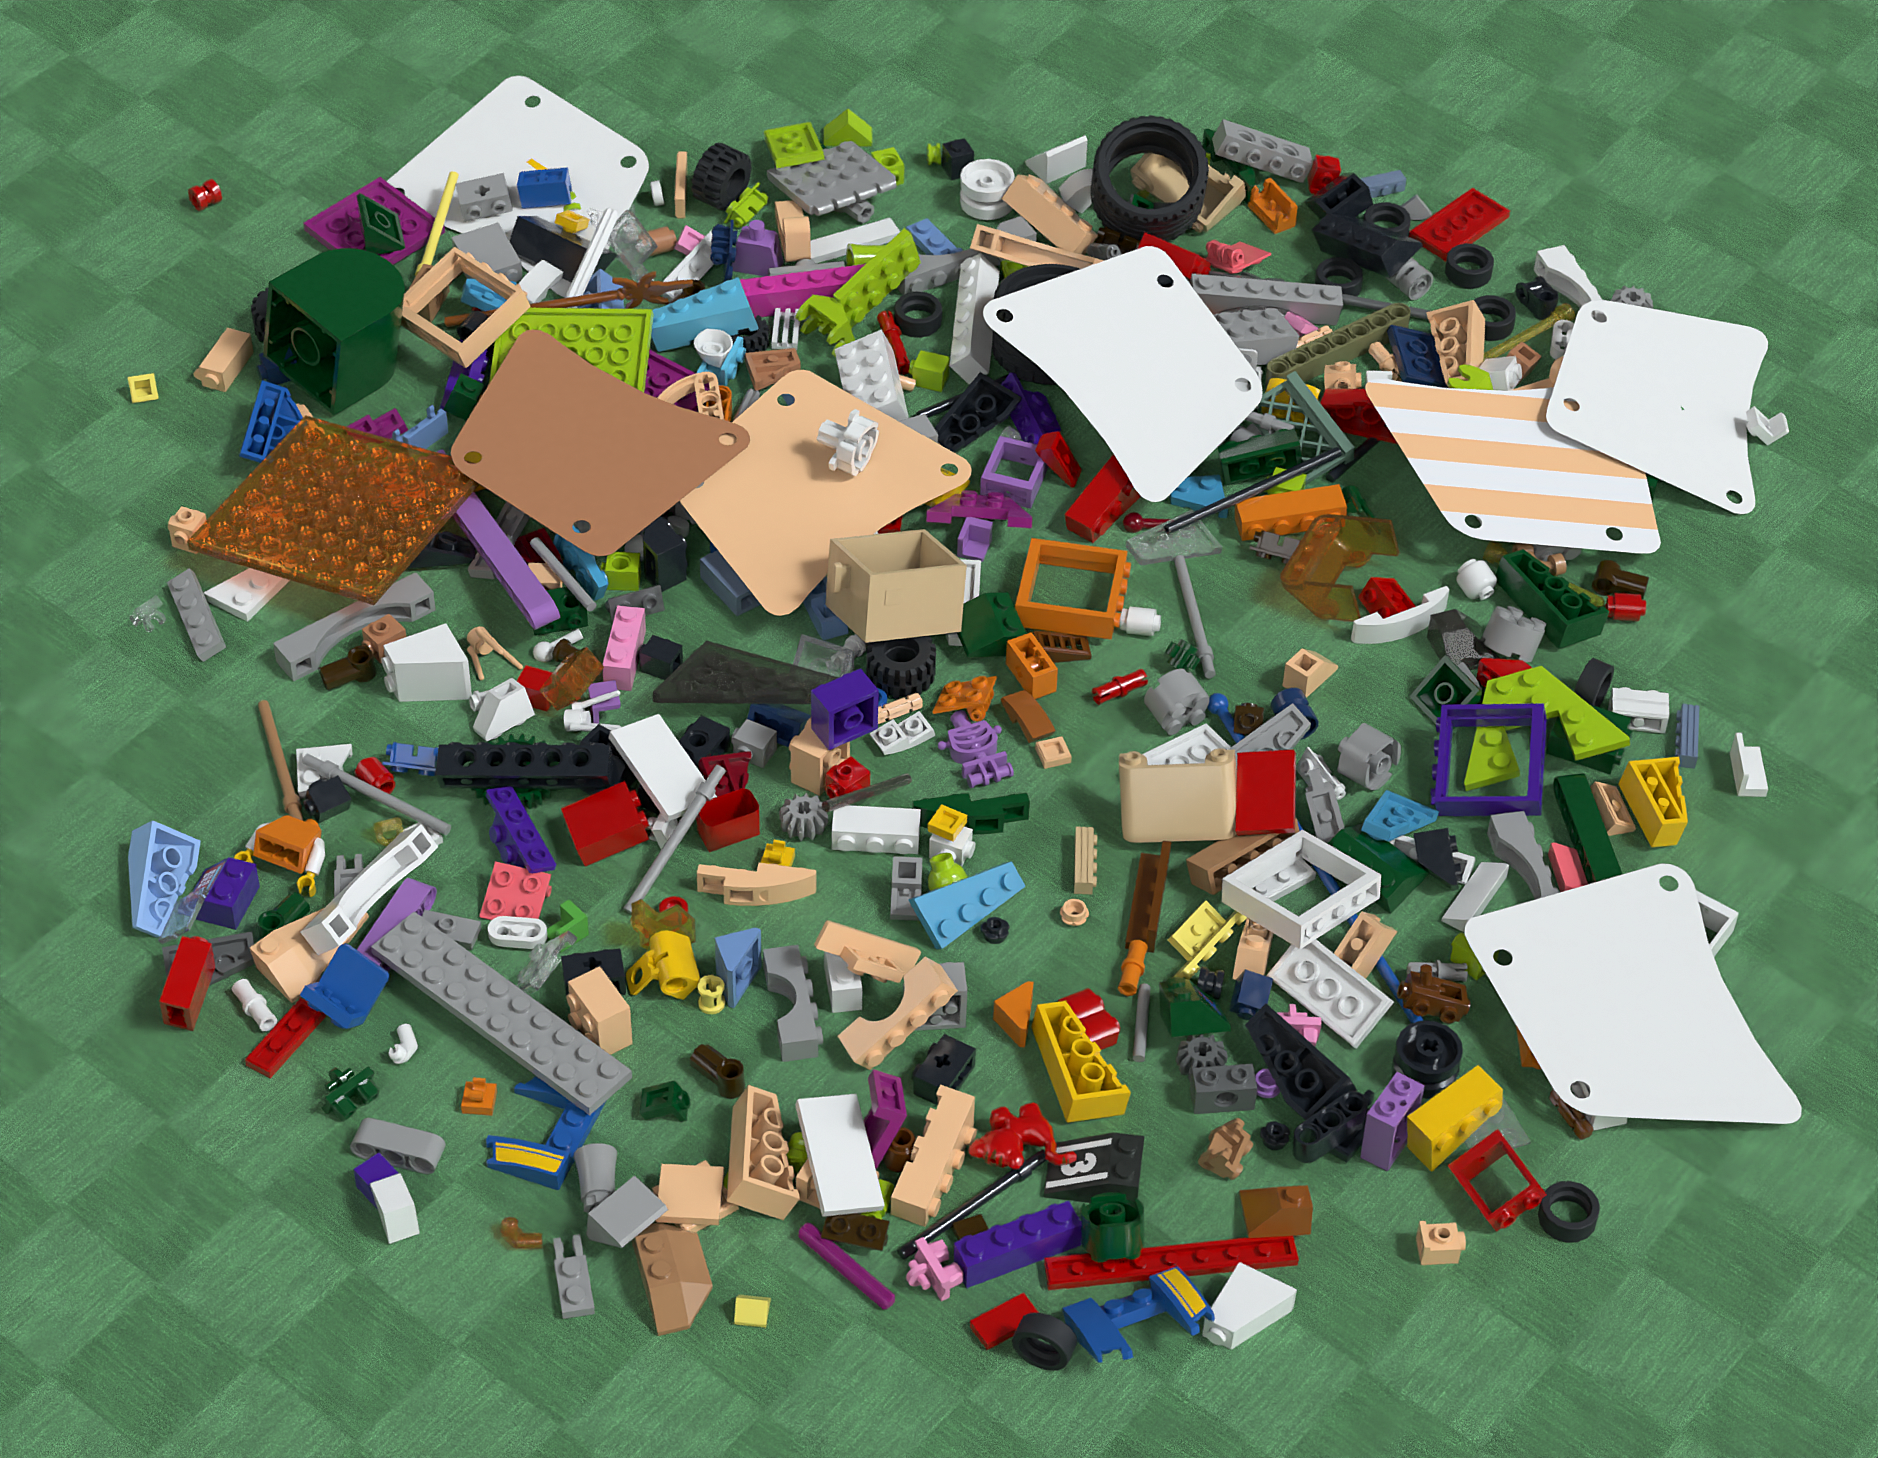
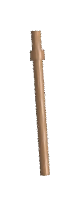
[258,700,303,821]

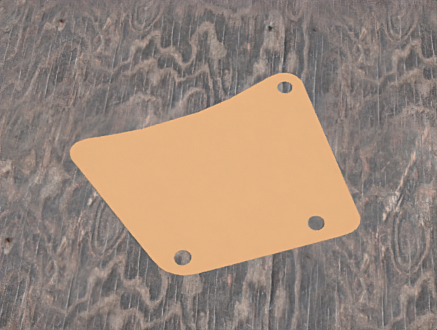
[680,370,971,616]

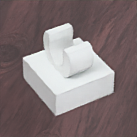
[645,813,678,849]

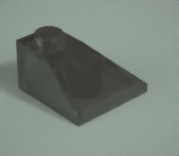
[1427,609,1499,670]

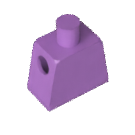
[732,220,784,277]

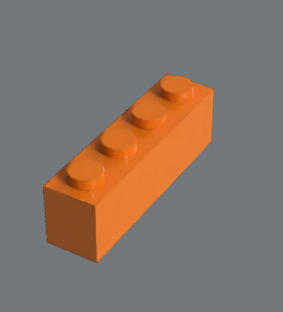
[1235,484,1347,541]

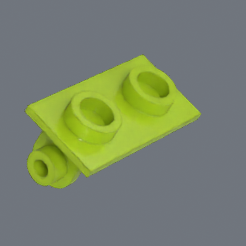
[724,182,768,228]

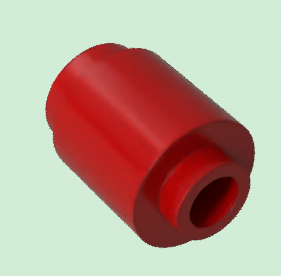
[1606,593,1646,621]
[355,757,395,794]

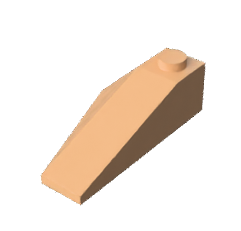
[250,908,369,1003]

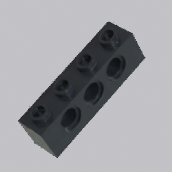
[638,715,730,815]

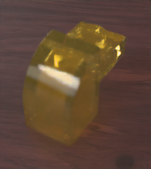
[630,899,696,951]

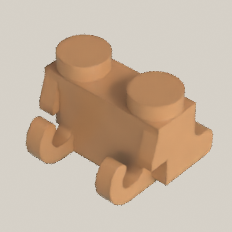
[1198,1118,1253,1180]

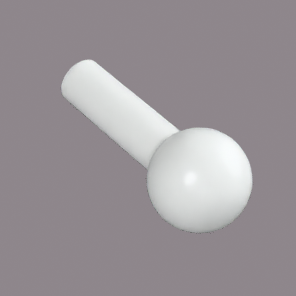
[533,629,583,662]

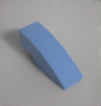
[803,576,848,640]

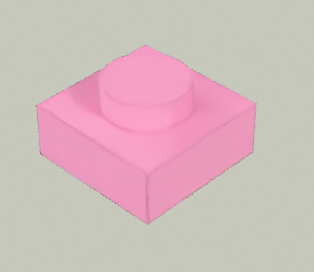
[674,225,705,255]
[1285,311,1318,337]

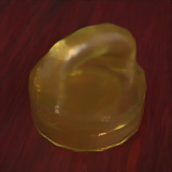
[373,817,403,846]

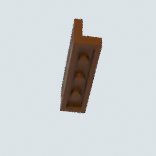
[1125,841,1171,953]

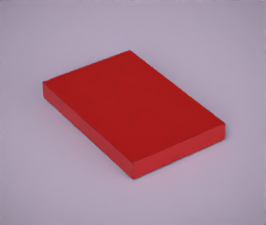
[1236,749,1296,835]

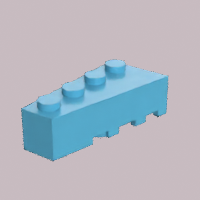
[651,277,759,352]

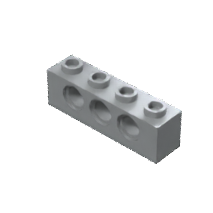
[1212,119,1314,183]

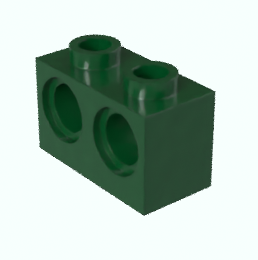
[533,584,588,636]

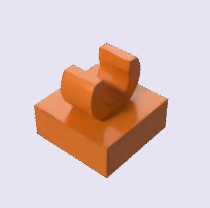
[461,1077,497,1116]

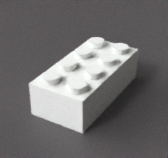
[835,330,909,421]

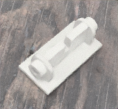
[1296,747,1346,800]

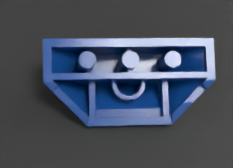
[239,380,305,465]

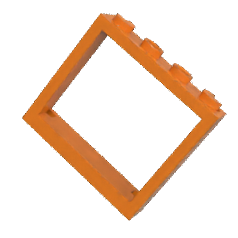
[1015,538,1131,640]

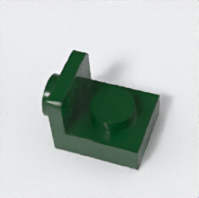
[640,1080,691,1122]

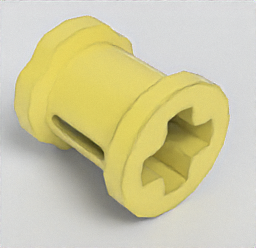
[697,975,725,1015]

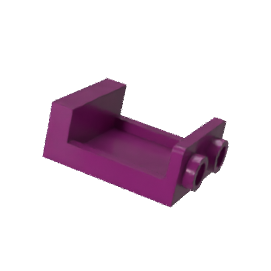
[863,1069,907,1169]

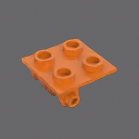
[932,676,997,722]

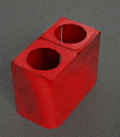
[696,788,760,852]

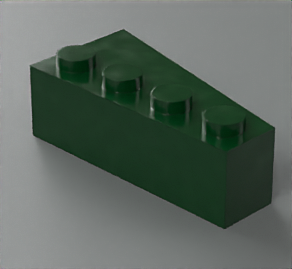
[1495,549,1609,649]

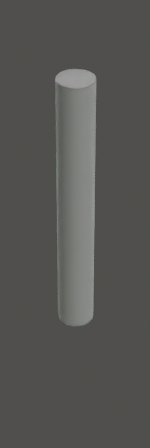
[1133,984,1151,1062]

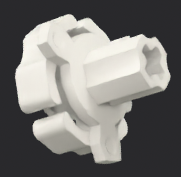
[817,409,879,476]

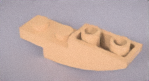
[697,863,816,906]

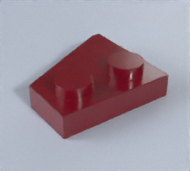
[698,751,752,797]

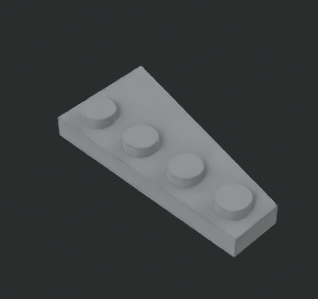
[1228,703,1311,769]

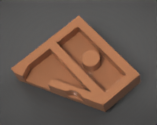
[745,348,801,391]

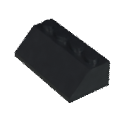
[1312,213,1423,278]

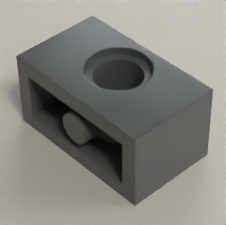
[1190,1064,1257,1114]

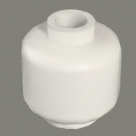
[1456,559,1497,600]

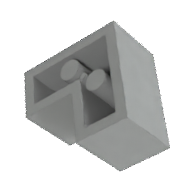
[903,962,967,1031]

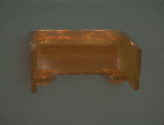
[1280,514,1400,622]

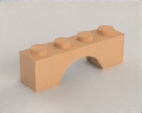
[838,957,958,1070]

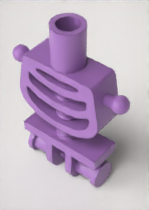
[938,710,1014,788]

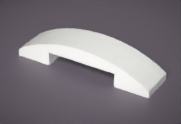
[1351,586,1449,644]

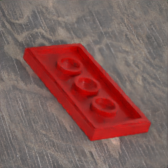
[1409,188,1510,261]

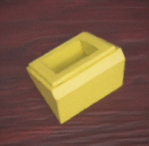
[128,373,158,403]
[734,1295,771,1328]

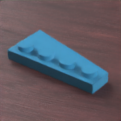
[908,861,1025,949]

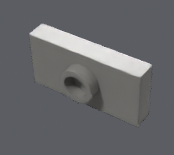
[422,910,481,950]

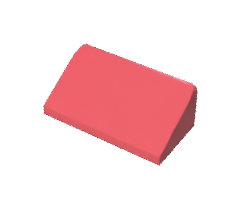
[1548,843,1588,892]

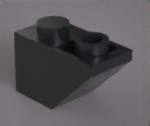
[1413,828,1463,890]

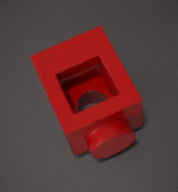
[1307,155,1341,193]

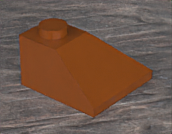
[1239,1185,1313,1238]

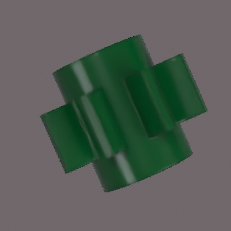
[1165,638,1201,671]

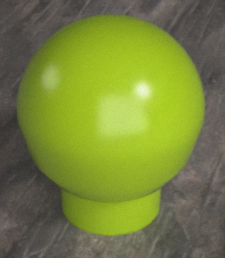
[928,853,967,891]

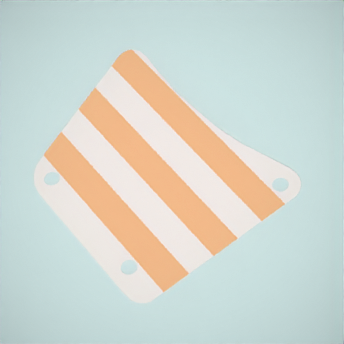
[1365,379,1661,553]

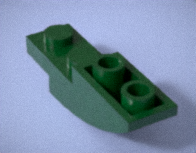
[912,792,1030,835]

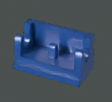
[517,167,572,208]

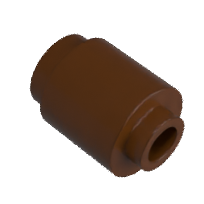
[883,1127,916,1172]

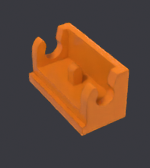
[1248,178,1298,234]

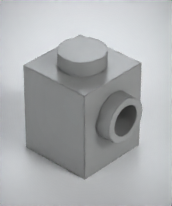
[731,719,777,768]

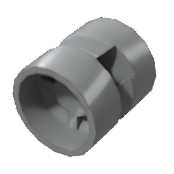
[1386,257,1433,300]

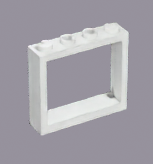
[1222,830,1381,949]

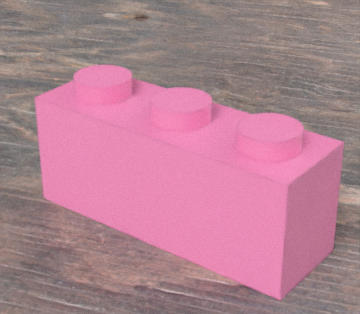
[602,605,646,691]

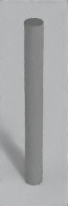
[530,537,596,611]

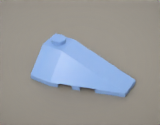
[128,820,201,938]

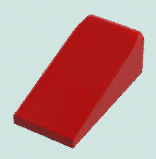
[1035,431,1082,488]

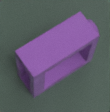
[980,436,1049,509]
[1360,1072,1424,1172]

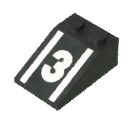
[1044,1132,1144,1203]

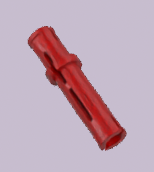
[877,311,911,375]

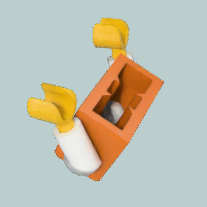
[234,815,325,897]

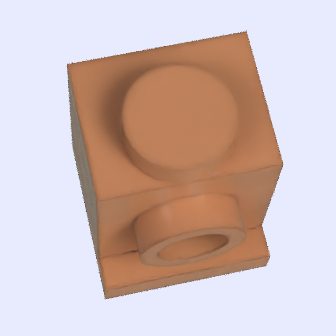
[1506,341,1542,385]

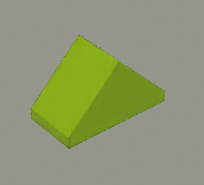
[824,109,872,146]

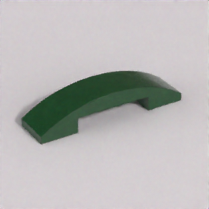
[1202,128,1255,204]

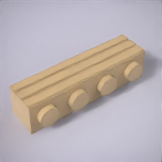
[1074,827,1097,895]

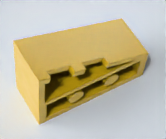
[1618,757,1688,847]
[1407,1065,1503,1172]

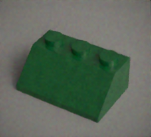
[1217,429,1302,485]
[1327,823,1429,914]

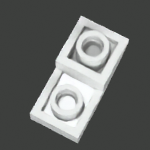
[518,260,563,304]
[870,711,935,755]

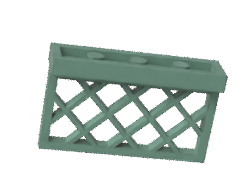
[1252,371,1354,485]

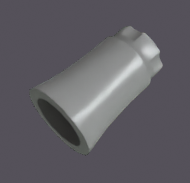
[574,1143,617,1213]

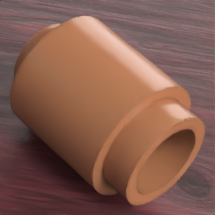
[638,226,677,256]

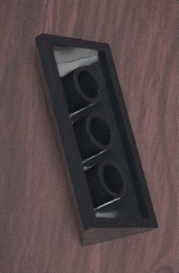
[509,216,617,283]

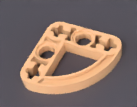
[658,372,724,420]

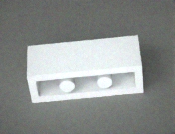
[832,805,921,854]

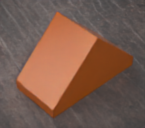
[993,981,1034,1047]

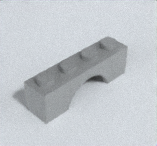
[763,945,823,1062]

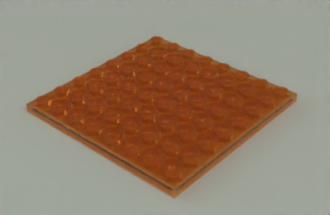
[187,415,480,605]

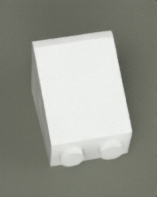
[381,623,472,702]

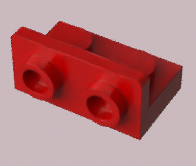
[1358,577,1416,619]

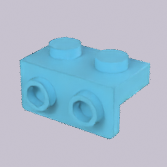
[697,336,746,386]

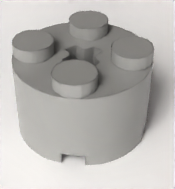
[1481,606,1546,662]
[1144,669,1210,735]
[1337,723,1401,790]

